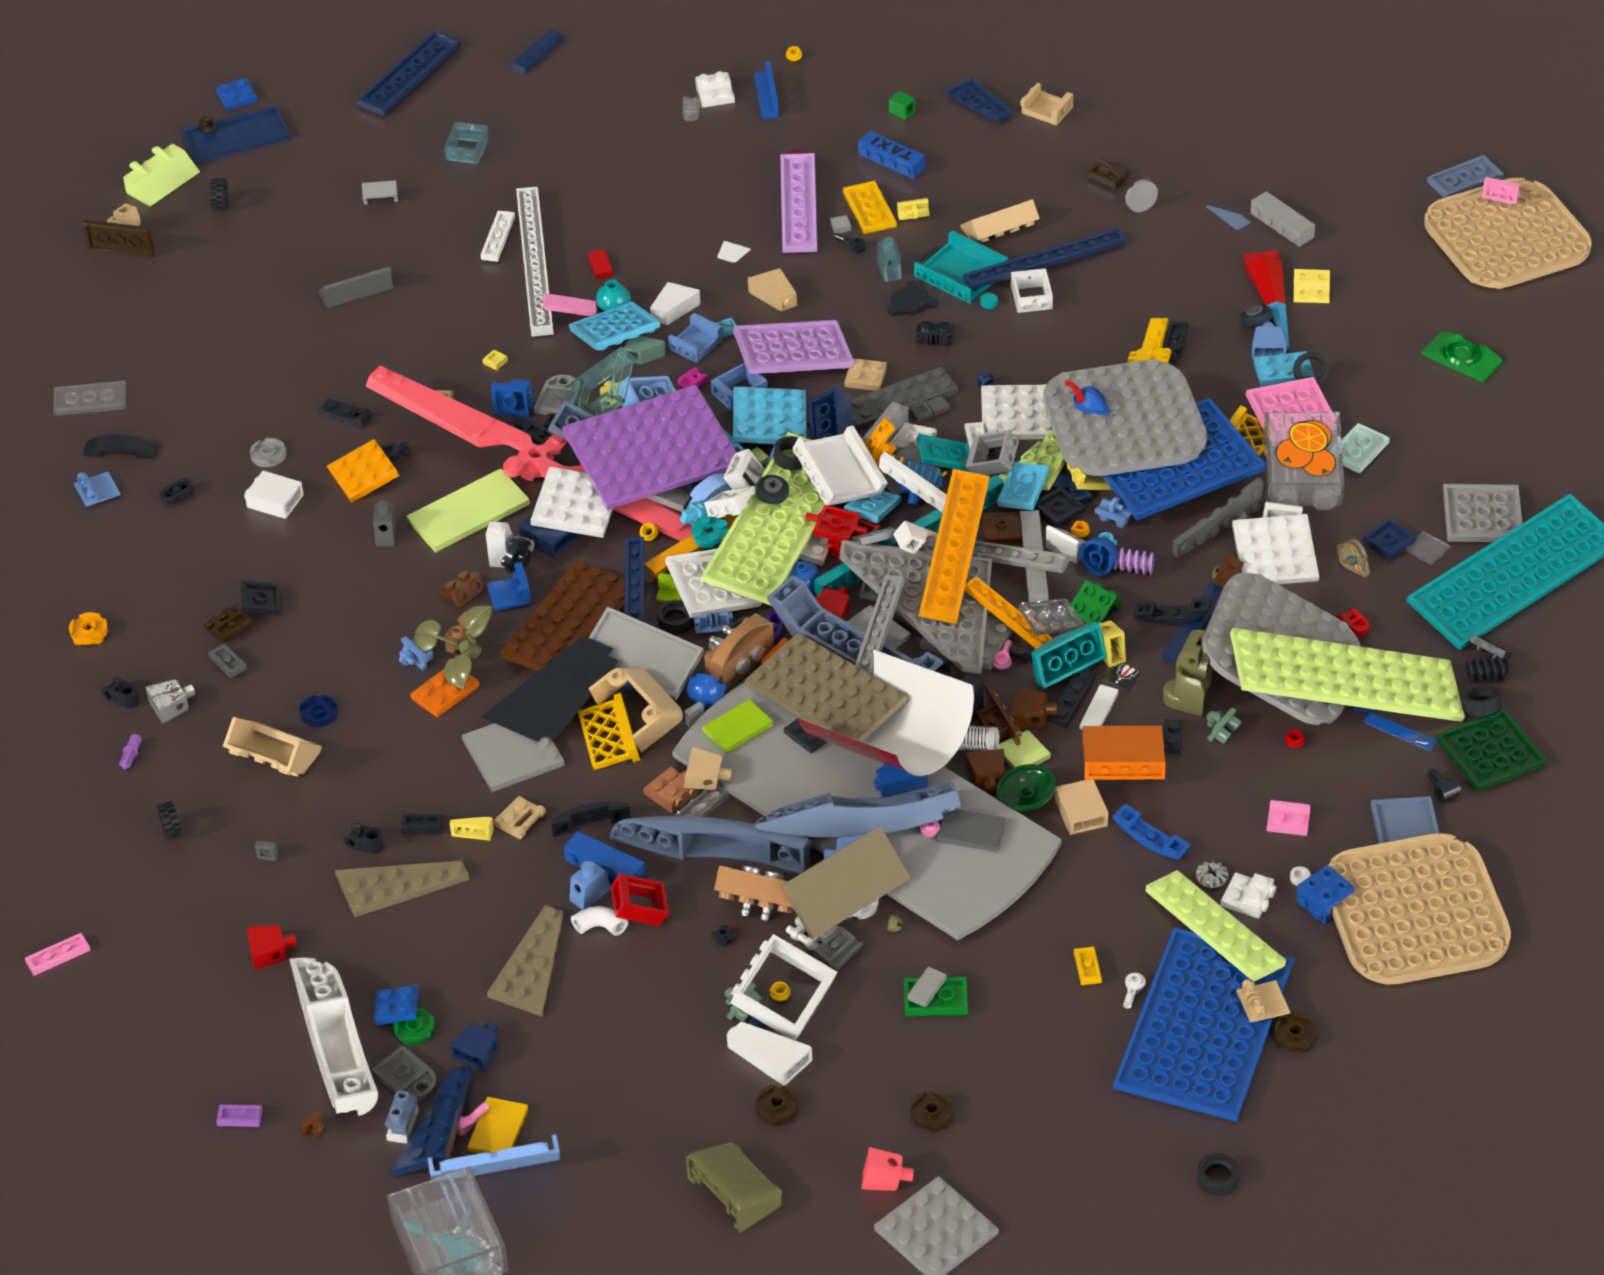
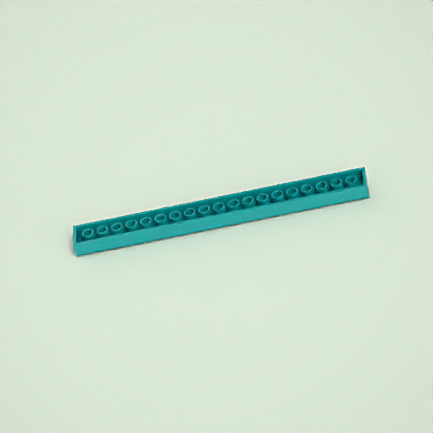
[814,475,1004,597]

